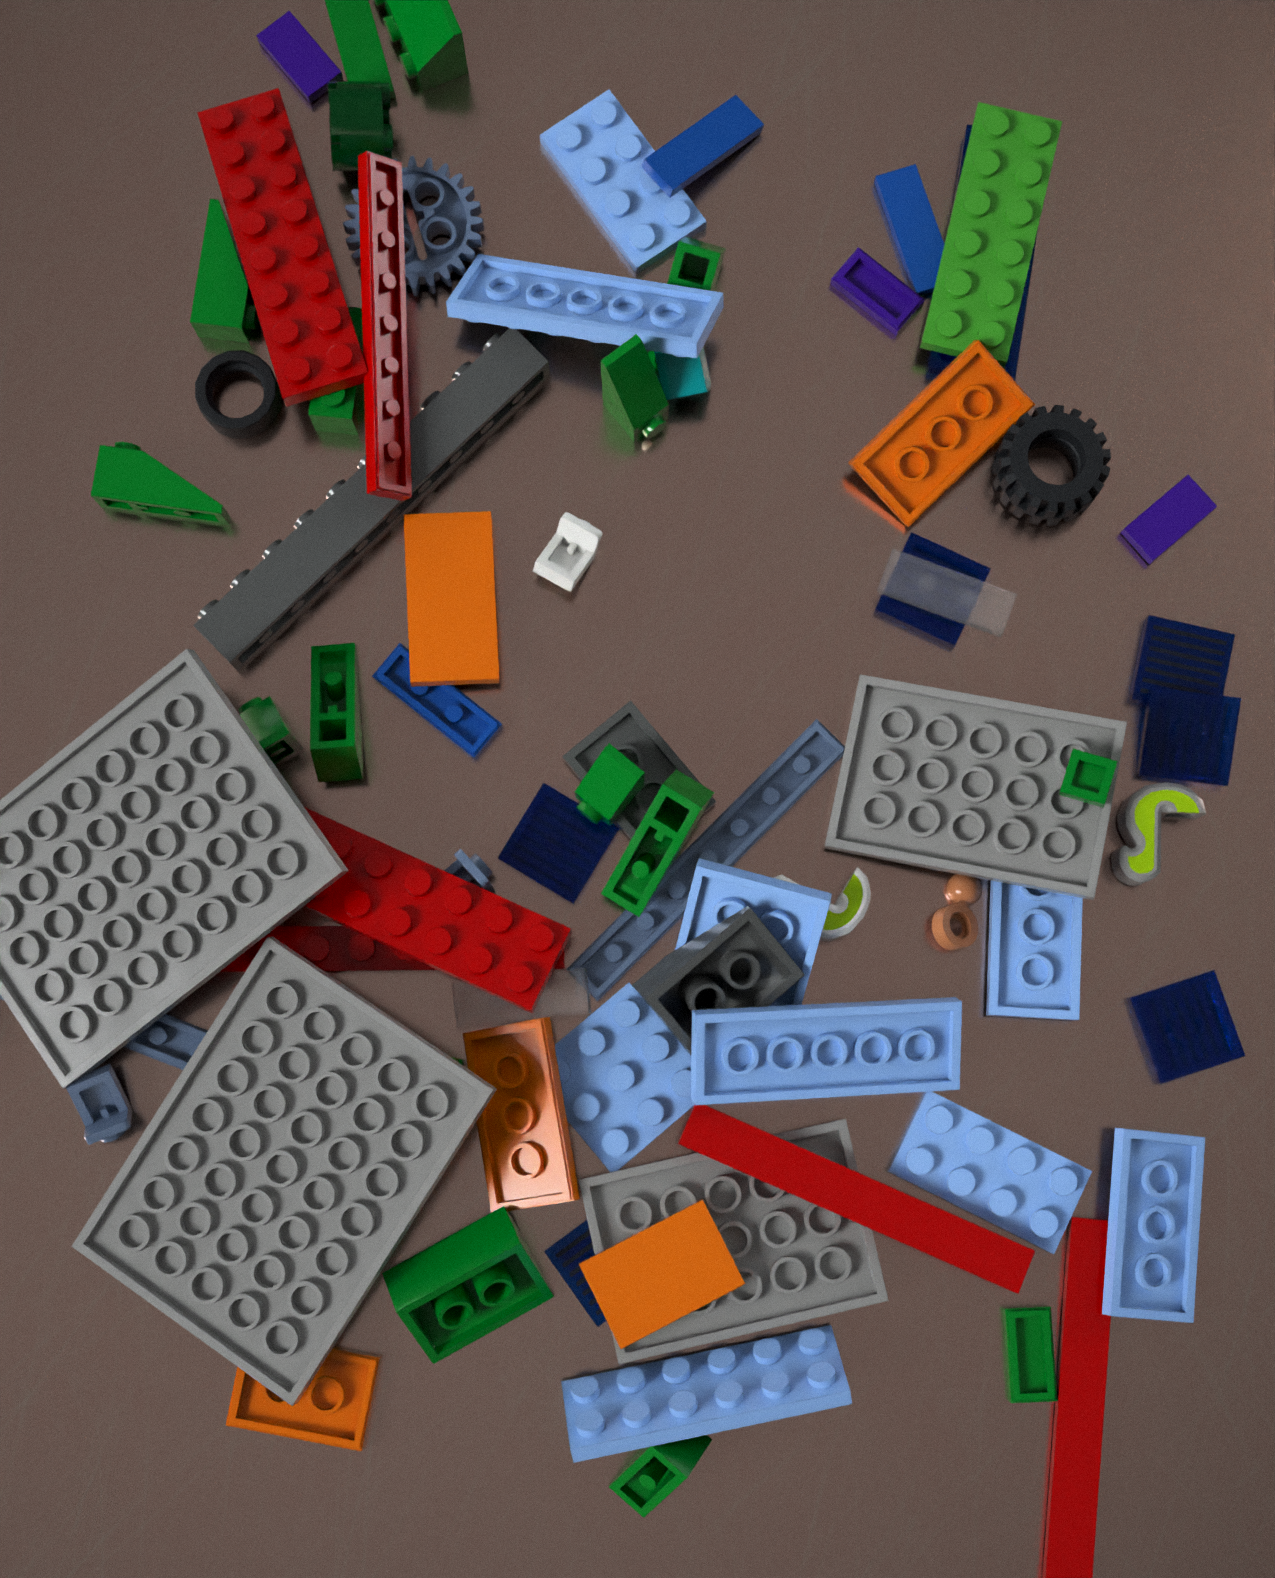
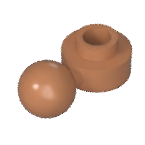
[931,874,982,951]

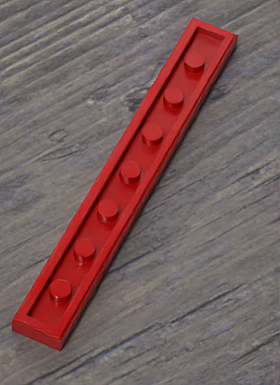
[358,151,412,501]
[677,1104,1035,1294]
[1042,1216,1111,1578]

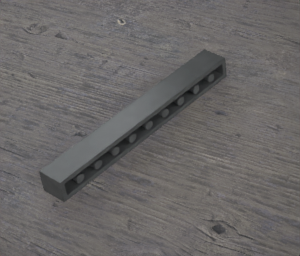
[193,328,550,671]

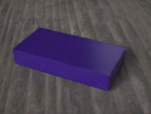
[256,11,343,104]
[830,247,925,336]
[1120,474,1218,565]

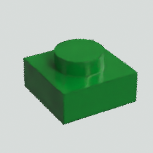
[1059,749,1118,808]

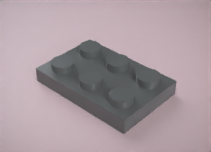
[562,700,716,840]

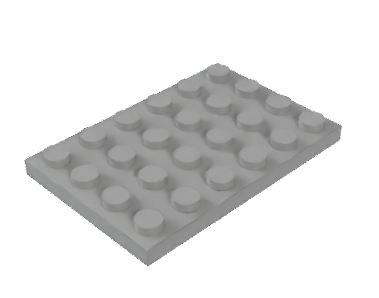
[825,674,1127,900]
[578,1119,889,1364]

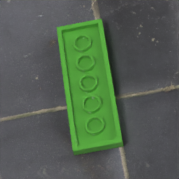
[920,102,1062,368]

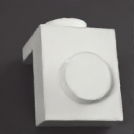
[533,512,603,593]

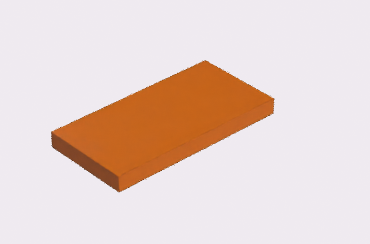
[848,340,1036,527]
[404,511,499,687]
[462,1017,580,1213]

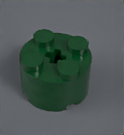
[328,81,393,171]

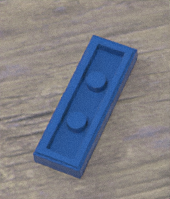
[641,95,764,198]
[874,164,944,296]
[372,643,503,760]

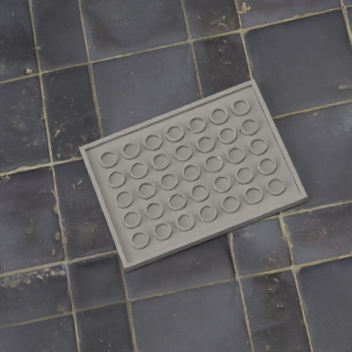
[0,649,349,1089]
[72,937,497,1406]

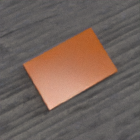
[579,1199,745,1349]
[226,1347,382,1451]

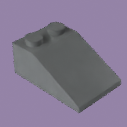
[632,906,804,1054]

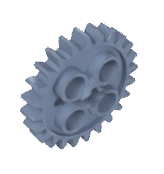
[343,156,484,296]

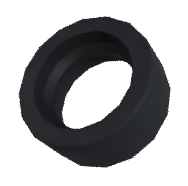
[195,350,281,438]

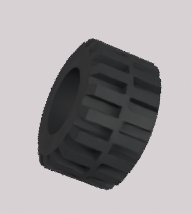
[992,405,1111,526]

